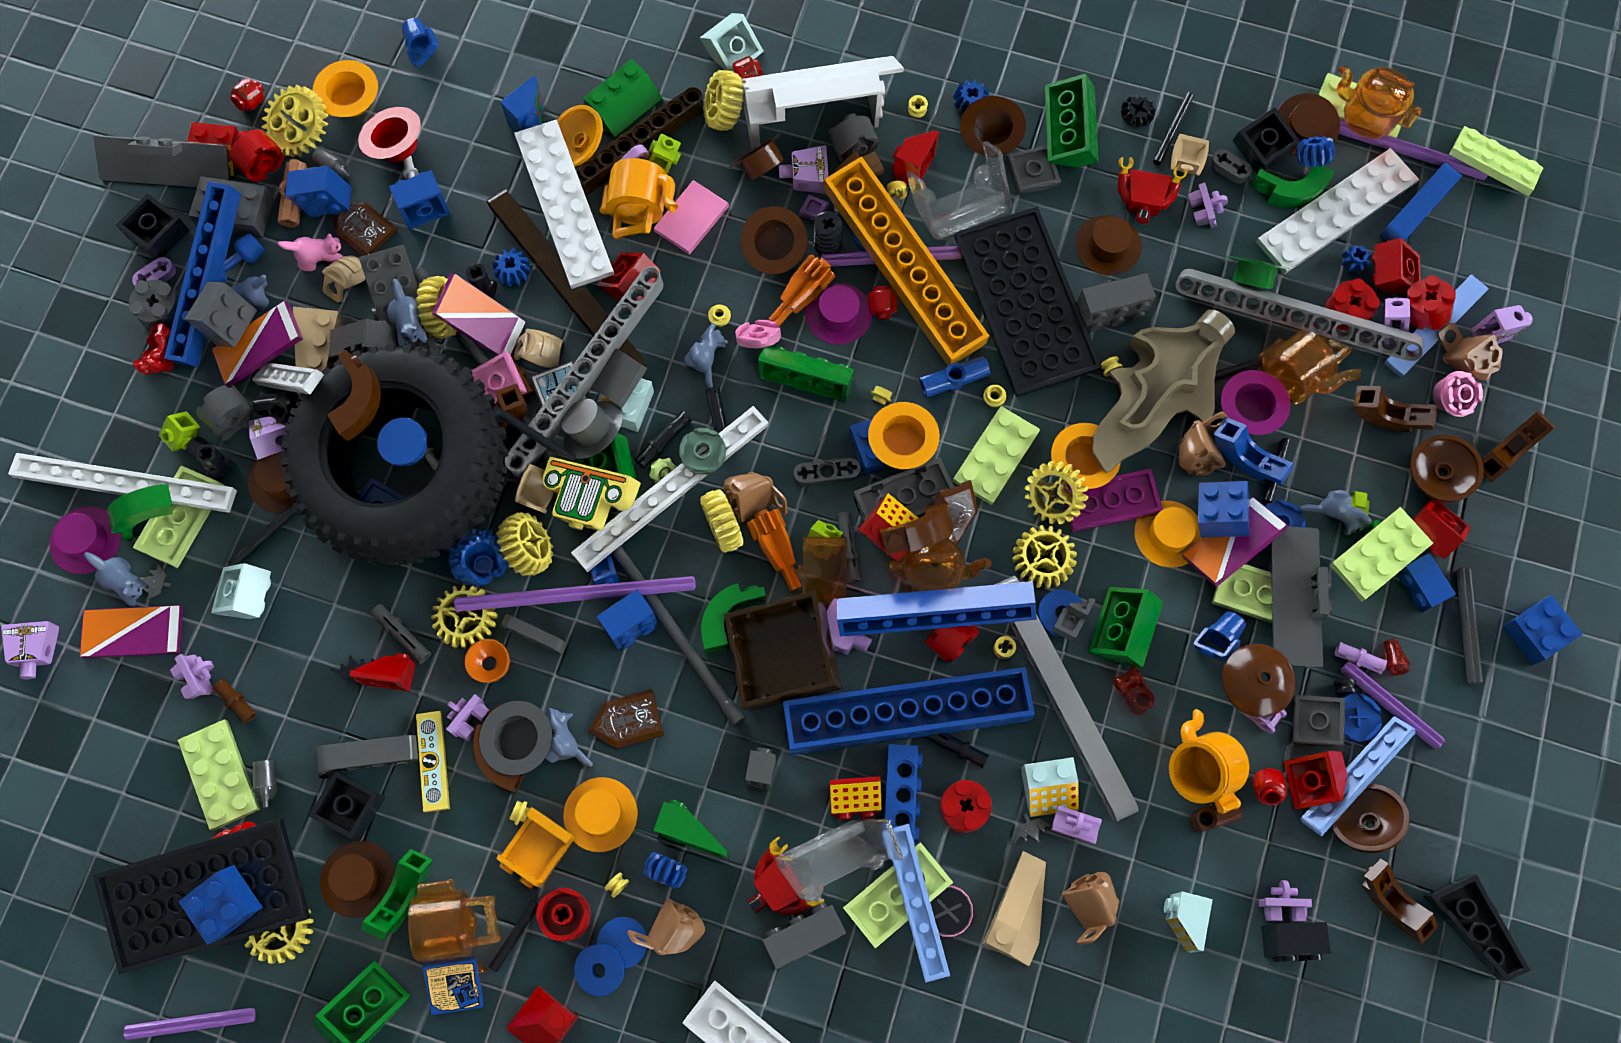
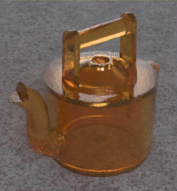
[1337,66,1422,139]
[1258,330,1361,404]
[888,538,992,592]
[408,879,502,977]

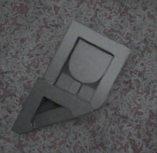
[1052,598,1095,642]

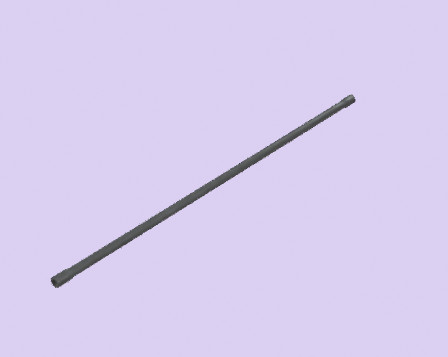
[413,267,745,726]

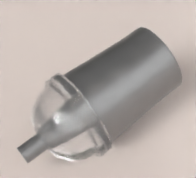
[312,146,351,179]
[252,760,278,808]

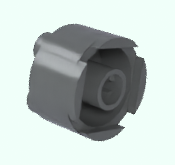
[828,113,879,163]
[129,280,179,331]
[196,385,254,441]

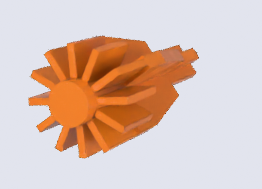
[769,254,836,327]
[747,509,802,592]

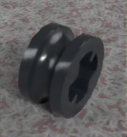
[1334,679,1358,695]

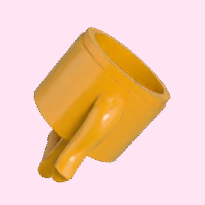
[600,158,679,240]
[1169,709,1249,814]

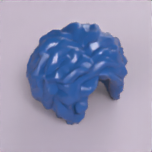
[449,529,509,588]

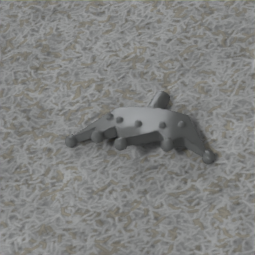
[139,562,172,603]
[1013,814,1052,844]

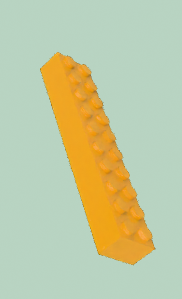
[824,156,989,366]

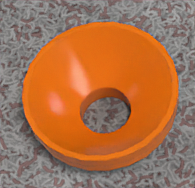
[465,639,510,683]

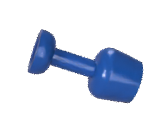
[220,233,265,283]

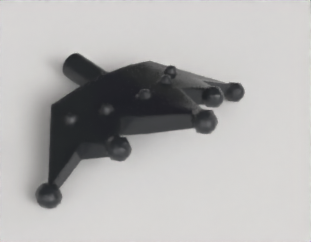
[330,655,375,685]

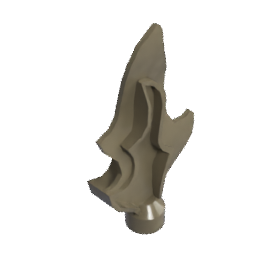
[1092,310,1235,473]

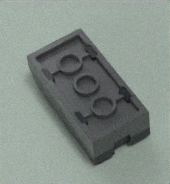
[854,458,954,522]

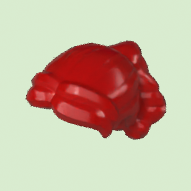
[133,323,174,375]

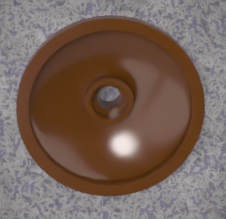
[1410,434,1484,502]
[1222,644,1296,717]
[1331,783,1409,853]

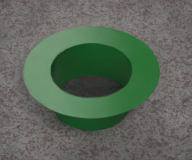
[1224,255,1292,289]

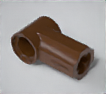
[1188,805,1242,833]

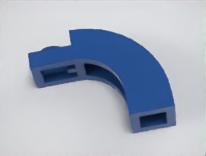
[1214,417,1294,485]

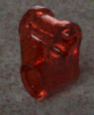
[1112,666,1155,715]

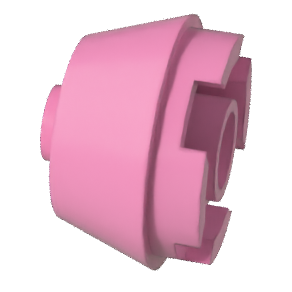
[1433,371,1483,417]

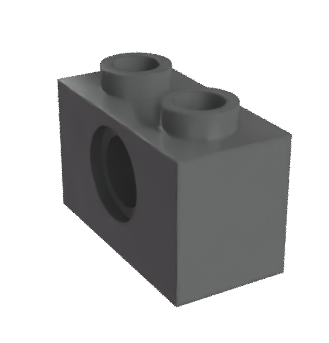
[745,748,776,791]

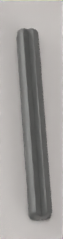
[1456,568,1483,684]

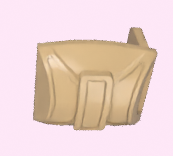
[1171,134,1209,176]
[322,255,366,303]
[514,329,563,368]
[515,464,554,514]

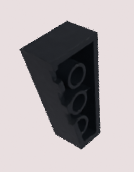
[1423,874,1531,981]

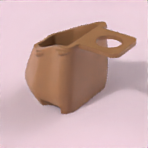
[1437,323,1502,380]
[1179,412,1230,475]
[723,472,787,523]
[1062,872,1119,945]
[627,898,705,955]

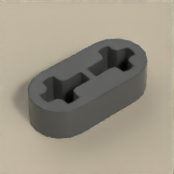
[1210,149,1251,184]

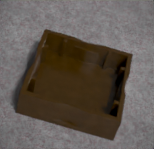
[724,590,842,712]

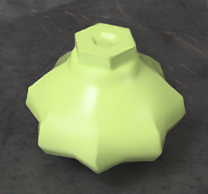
[649,458,676,484]

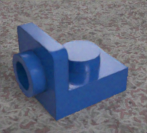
[590,554,620,585]

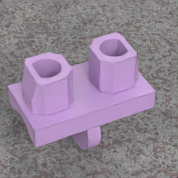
[1188,183,1228,228]
[170,654,214,699]
[446,694,490,741]
[1051,806,1102,844]
[1259,880,1312,922]

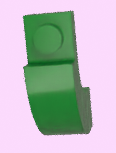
[1251,166,1335,208]
[107,483,173,541]
[701,583,766,654]
[361,849,433,941]

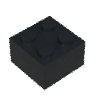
[1233,107,1300,174]
[115,193,189,259]
[308,771,385,842]
[1261,922,1331,962]

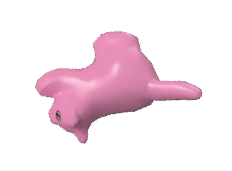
[278,234,343,272]

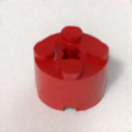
[228,130,284,182]
[1407,275,1456,330]
[1326,279,1380,331]
[924,625,980,663]
[939,780,992,833]
[536,888,591,942]

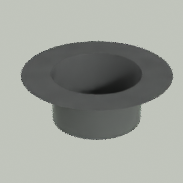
[562,399,622,459]
[479,701,552,775]

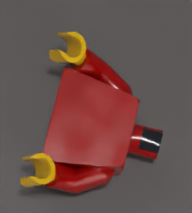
[1117,157,1187,224]
[747,837,824,916]

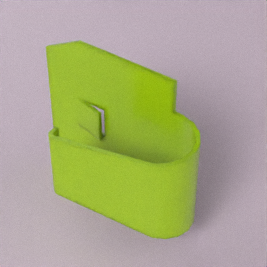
[1351,491,1370,515]

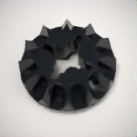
[1121,94,1156,127]

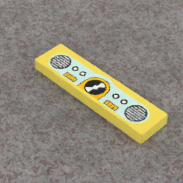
[416,711,450,813]

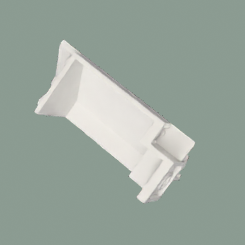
[742,56,904,147]

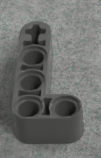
[316,735,419,779]

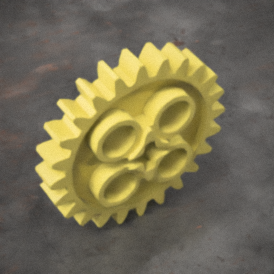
[262,85,328,158]

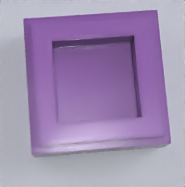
[799,194,829,222]

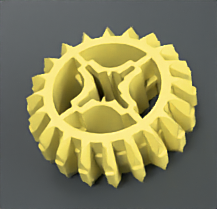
[703,70,744,131]
[416,276,458,339]
[1025,461,1089,524]
[700,489,743,553]
[496,512,554,576]
[1012,525,1077,589]
[431,584,498,649]
[245,909,314,964]

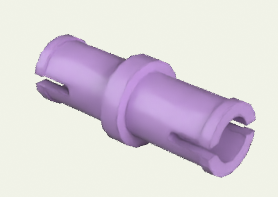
[1334,642,1387,674]

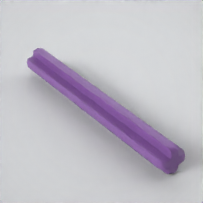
[1340,661,1445,749]
[124,1008,256,1040]

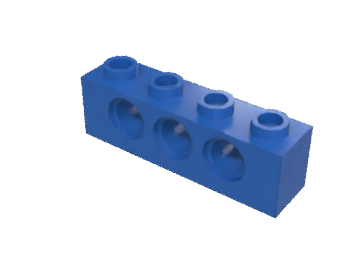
[883,744,922,847]

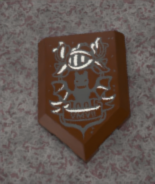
[334,202,398,256]
[931,480,978,550]
[587,689,664,749]

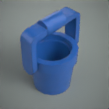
[402,18,439,67]
[1194,611,1246,662]

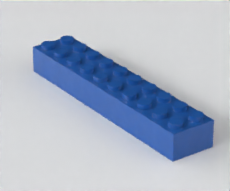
[783,667,1035,755]

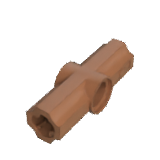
[278,159,307,228]

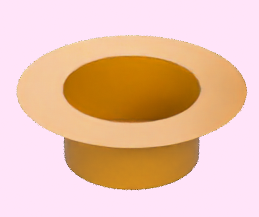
[313,60,378,117]
[868,402,940,469]
[1051,423,1121,489]
[1135,501,1202,568]
[563,777,638,852]

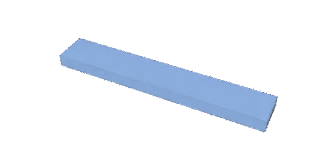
[1384,274,1489,378]
[1300,716,1415,836]
[884,824,950,982]

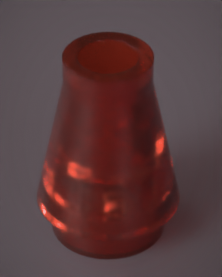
[1383,638,1411,676]

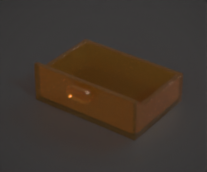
[798,537,847,601]

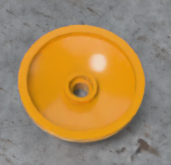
[557,105,603,167]

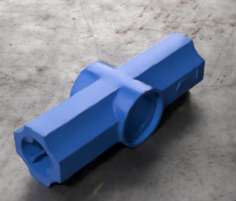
[919,356,991,398]

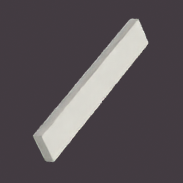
[252,363,324,394]

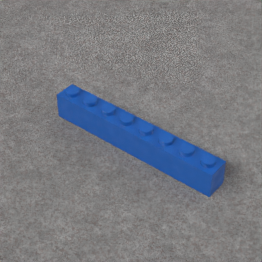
[164,181,241,368]
[837,581,1037,637]

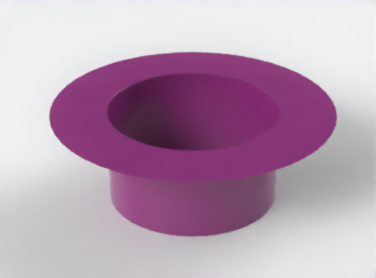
[805,283,872,344]
[1221,370,1290,435]
[50,507,121,574]

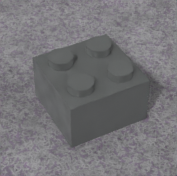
[185,281,257,348]

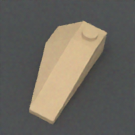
[982,851,1046,967]

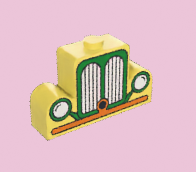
[543,457,641,531]

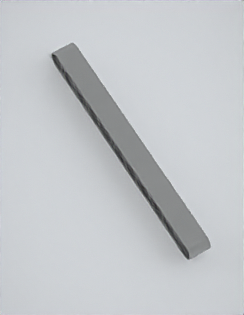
[505,267,664,478]
[1176,269,1424,362]
[994,576,1139,822]

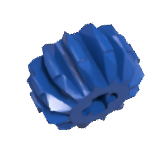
[953,79,989,114]
[1296,136,1335,168]
[492,248,531,288]
[643,852,688,889]

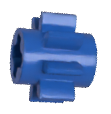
[1341,245,1371,274]

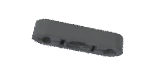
[794,458,861,486]
[500,614,568,655]

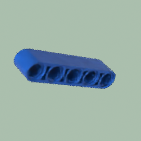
[1380,163,1463,241]

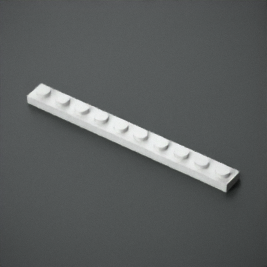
[571,406,769,572]
[8,453,237,513]

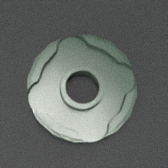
[679,428,726,474]

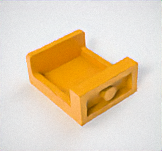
[496,807,576,889]

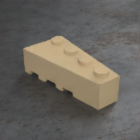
[293,307,346,395]

